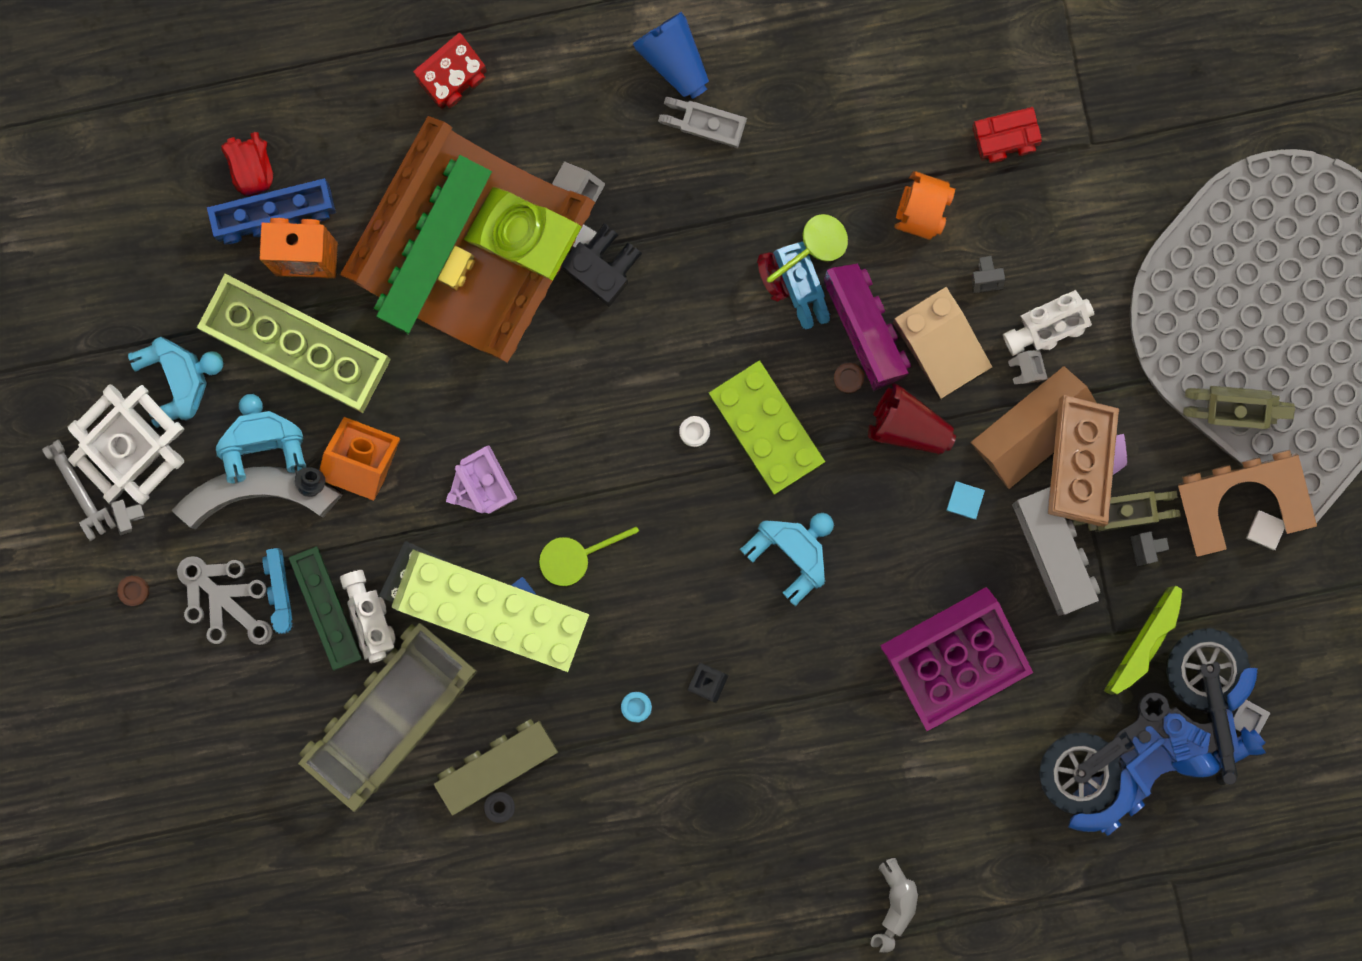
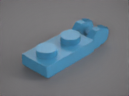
[773,241,830,329]
[263,548,293,634]

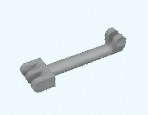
[42,440,117,541]

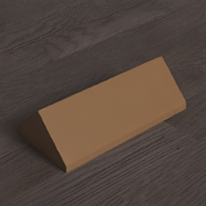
[970,366,1097,489]

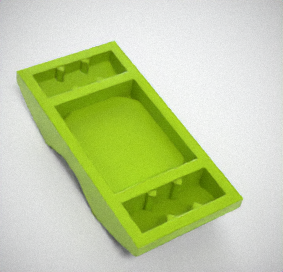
[464,187,582,281]
[1104,585,1182,695]

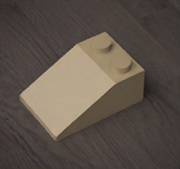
[893,287,992,399]

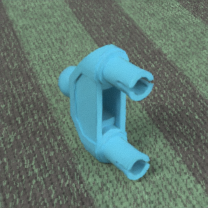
[128,337,224,428]
[216,394,306,483]
[740,513,834,606]

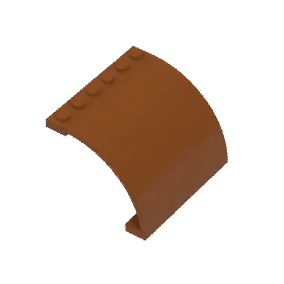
[340,116,595,363]

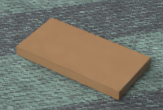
[1048,395,1119,527]

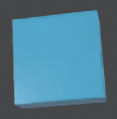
[946,481,985,520]

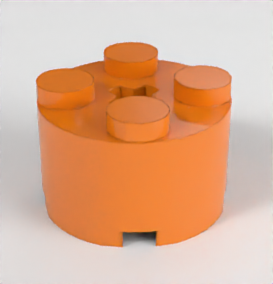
[895,171,955,240]

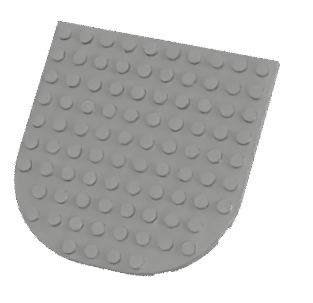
[1130,149,1362,523]

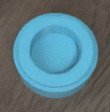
[621,692,652,722]

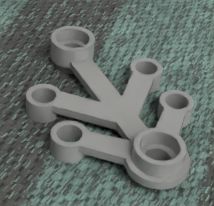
[177,556,273,645]

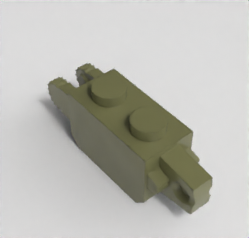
[1183,386,1295,429]
[1071,491,1181,532]

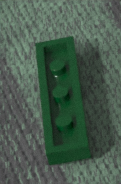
[289,546,362,671]

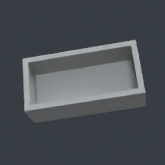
[1012,487,1101,616]

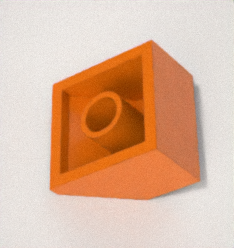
[319,417,400,501]

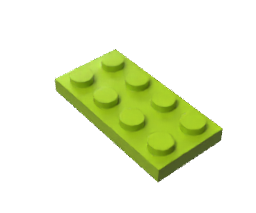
[709,360,825,495]

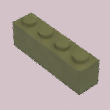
[434,719,559,816]

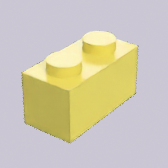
[438,246,475,290]

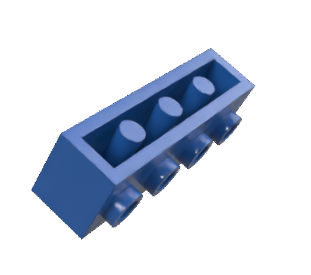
[207,178,336,245]

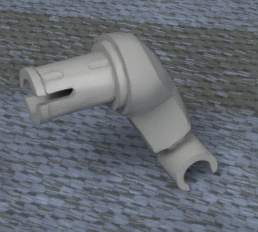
[871,858,918,952]

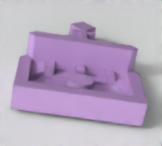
[446,446,517,514]

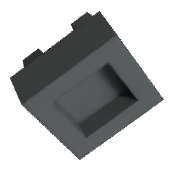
[972,256,1005,293]
[1130,532,1169,566]

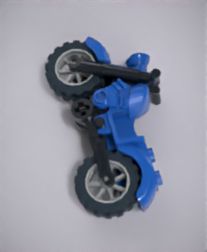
[1039,628,1266,836]

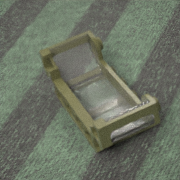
[298,623,478,812]

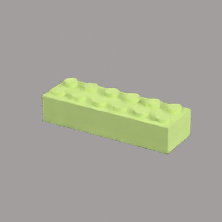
[197,274,391,413]
[392,550,589,672]

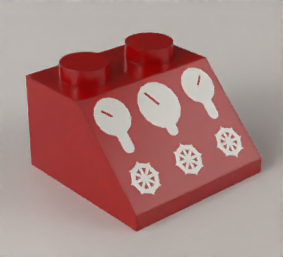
[413,32,487,110]

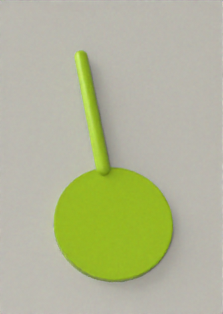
[767,214,848,283]
[540,527,639,586]

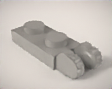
[658,97,747,148]

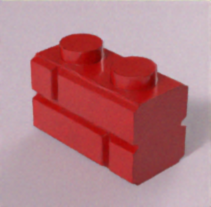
[972,107,1042,163]

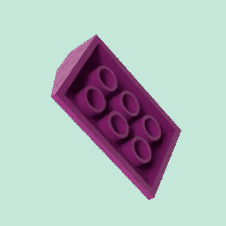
[824,263,911,391]
[880,587,1033,731]

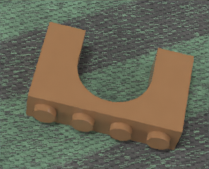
[1178,450,1317,557]

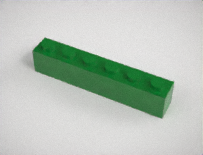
[374,155,492,334]

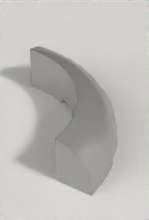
[172,466,343,529]

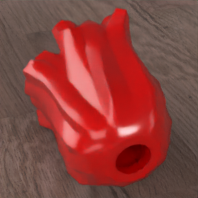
[221,132,273,197]

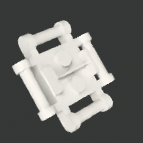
[68,384,184,505]

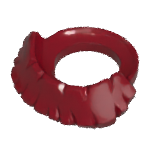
[757,252,789,302]

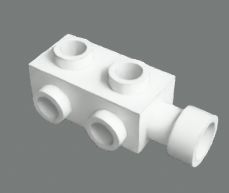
[1003,290,1094,356]
[340,570,395,663]

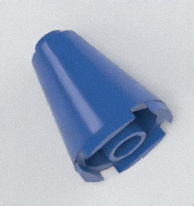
[632,12,709,99]

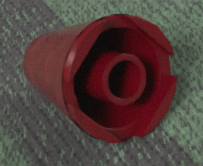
[868,383,956,454]

